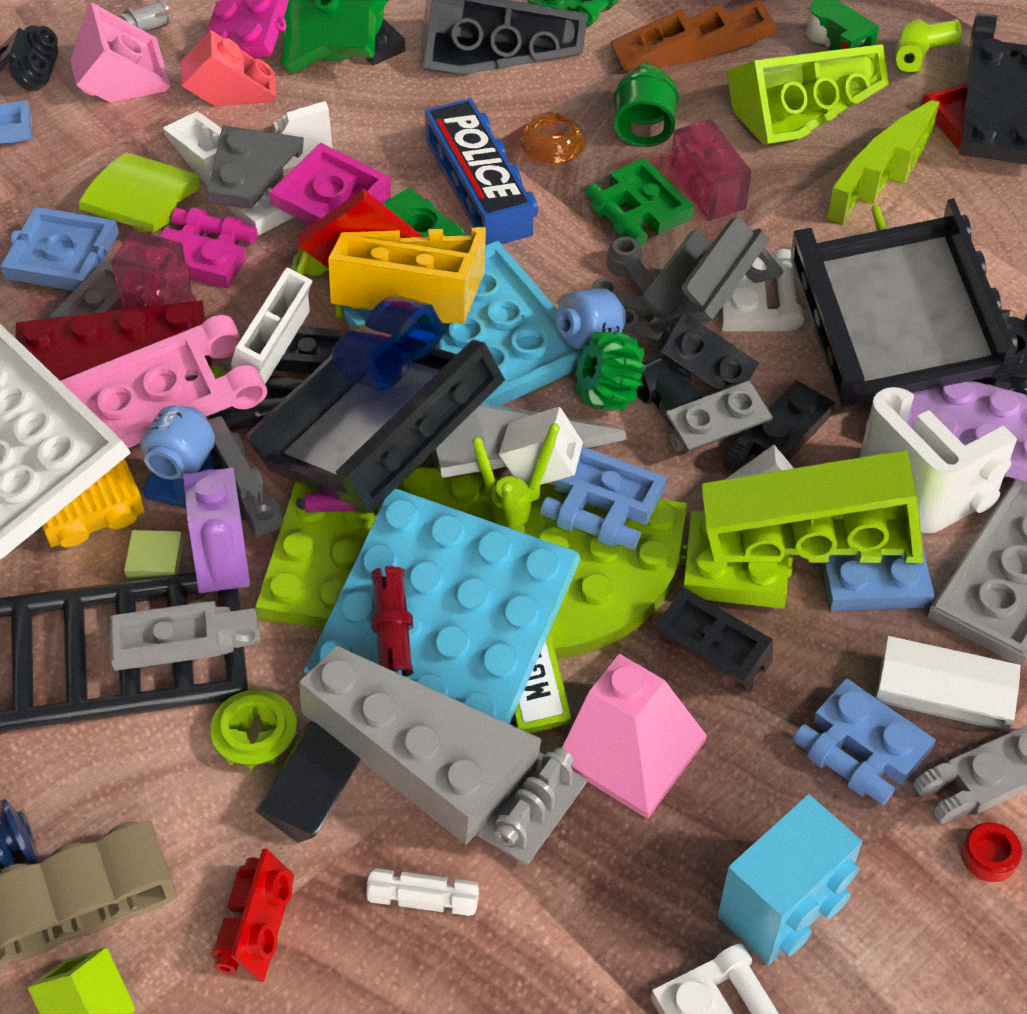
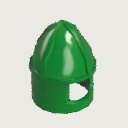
[613,61,679,147]

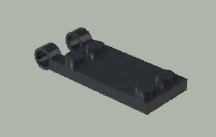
[959,12,1027,165]

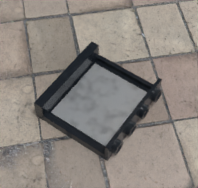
[790,198,1017,408]
[245,312,505,513]

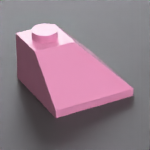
[70,2,171,102]
[562,654,707,819]

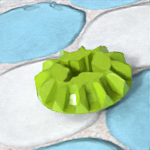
[210,689,298,771]

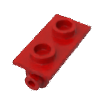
[211,848,295,982]

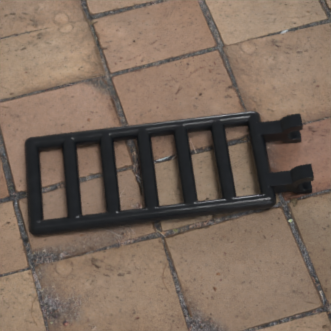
[0,572,248,732]

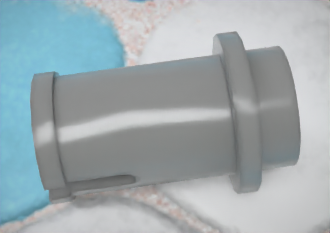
[119,0,172,32]

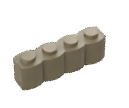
[0,821,178,969]

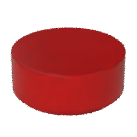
[961,822,1022,882]

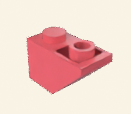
[181,30,276,106]

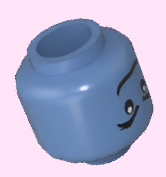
[556,288,626,350]
[140,405,215,480]

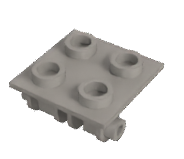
[476,748,587,866]

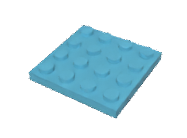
[343,241,583,406]
[303,488,581,724]

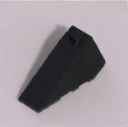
[422,0,588,75]

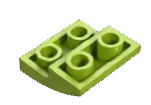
[79,152,200,233]

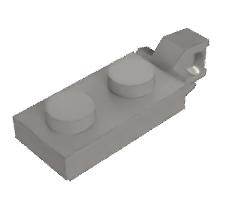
[109,601,260,671]

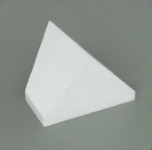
[272,101,333,170]

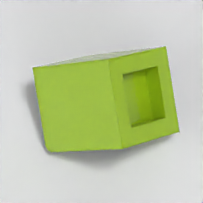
[27,947,135,1014]

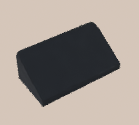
[255,721,360,843]

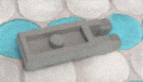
[913,725,1027,825]

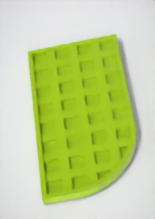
[255,466,687,659]

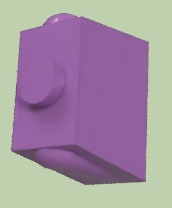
[183,467,250,593]

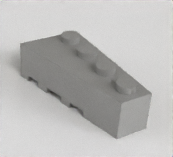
[299,646,541,846]

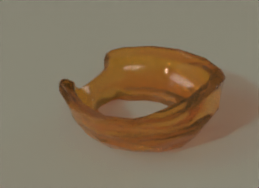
[520,112,586,163]

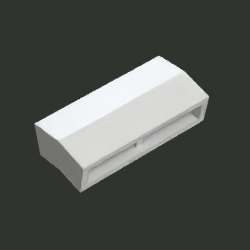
[231,267,313,384]
[875,636,1021,732]

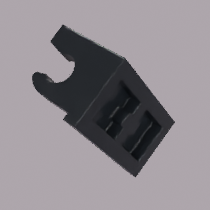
[654,587,773,692]

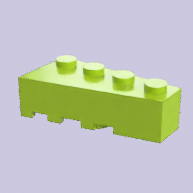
[702,450,924,563]

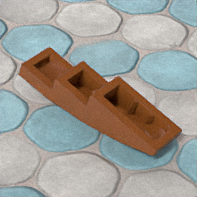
[610,0,777,71]

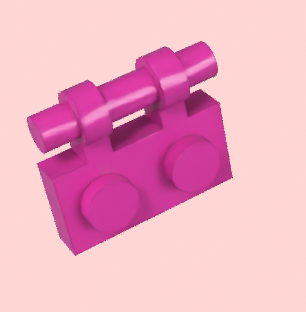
[149,207,258,289]

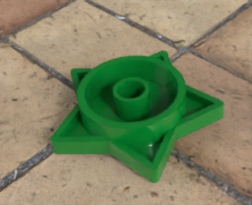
[281,0,389,74]

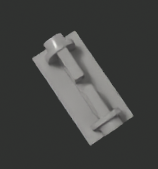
[666,380,773,453]

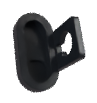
[0,25,58,91]

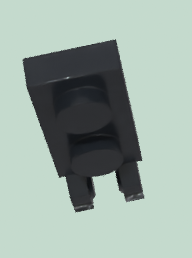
[723,380,835,471]

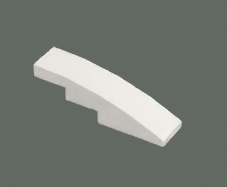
[163,111,294,236]

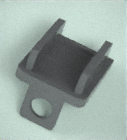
[642,217,783,333]

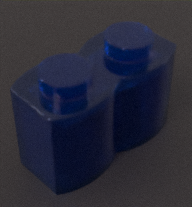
[331,295,445,391]

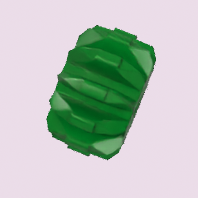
[574,331,646,411]

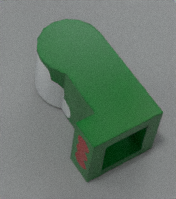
[806,0,879,51]

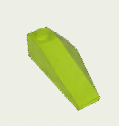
[726,44,889,145]

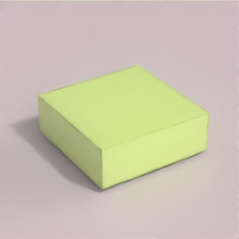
[124,530,184,581]

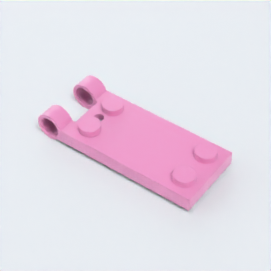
[61,315,267,448]

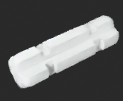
[366,868,479,916]

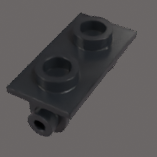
[659,312,759,392]

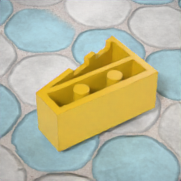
[328,227,486,325]

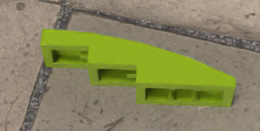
[827,100,939,225]

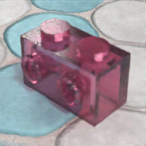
[668,119,752,221]

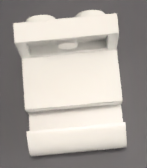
[859,387,1017,533]

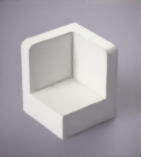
[499,407,583,485]

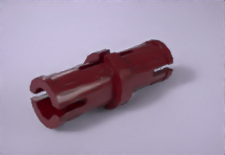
[370,566,414,677]

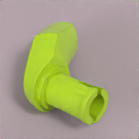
[895,19,962,72]

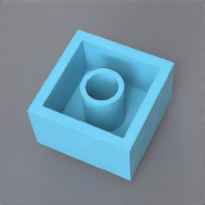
[717,794,863,965]

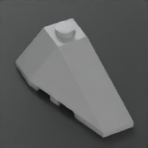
[430,403,626,478]

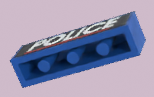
[425,98,538,246]

